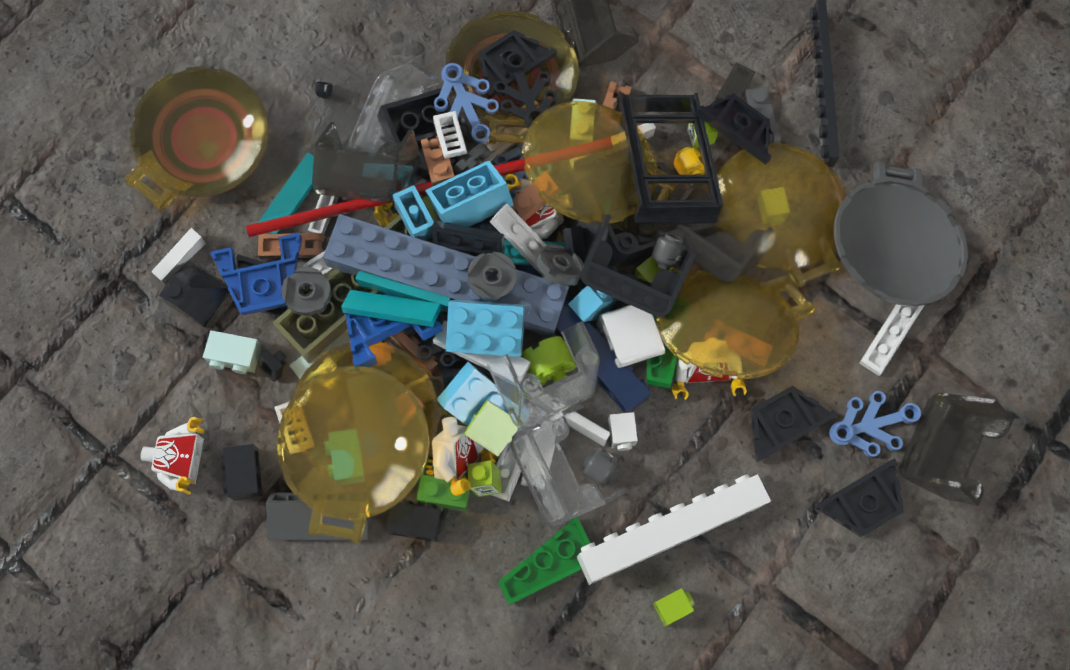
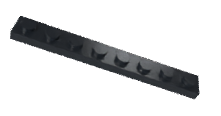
[810,0,839,167]

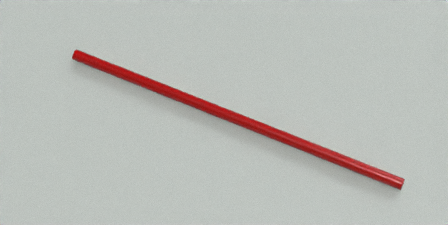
[246,138,612,237]

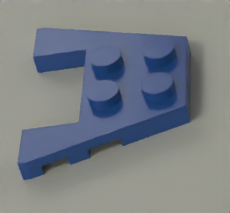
[211,233,302,315]
[345,294,443,373]

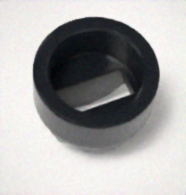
[314,82,333,99]

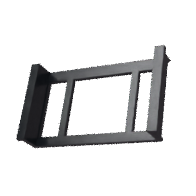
[613,91,723,224]

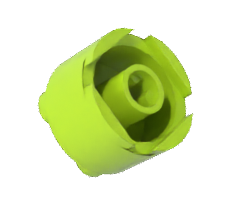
[520,336,577,388]

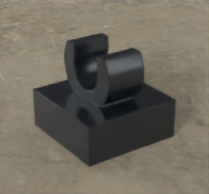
[258,350,287,382]

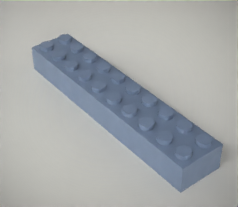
[323,214,569,337]

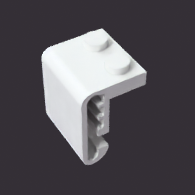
[597,305,665,368]

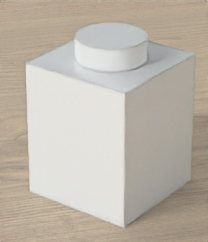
[608,412,638,451]

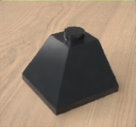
[158,266,230,327]

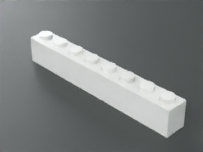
[577,474,771,585]

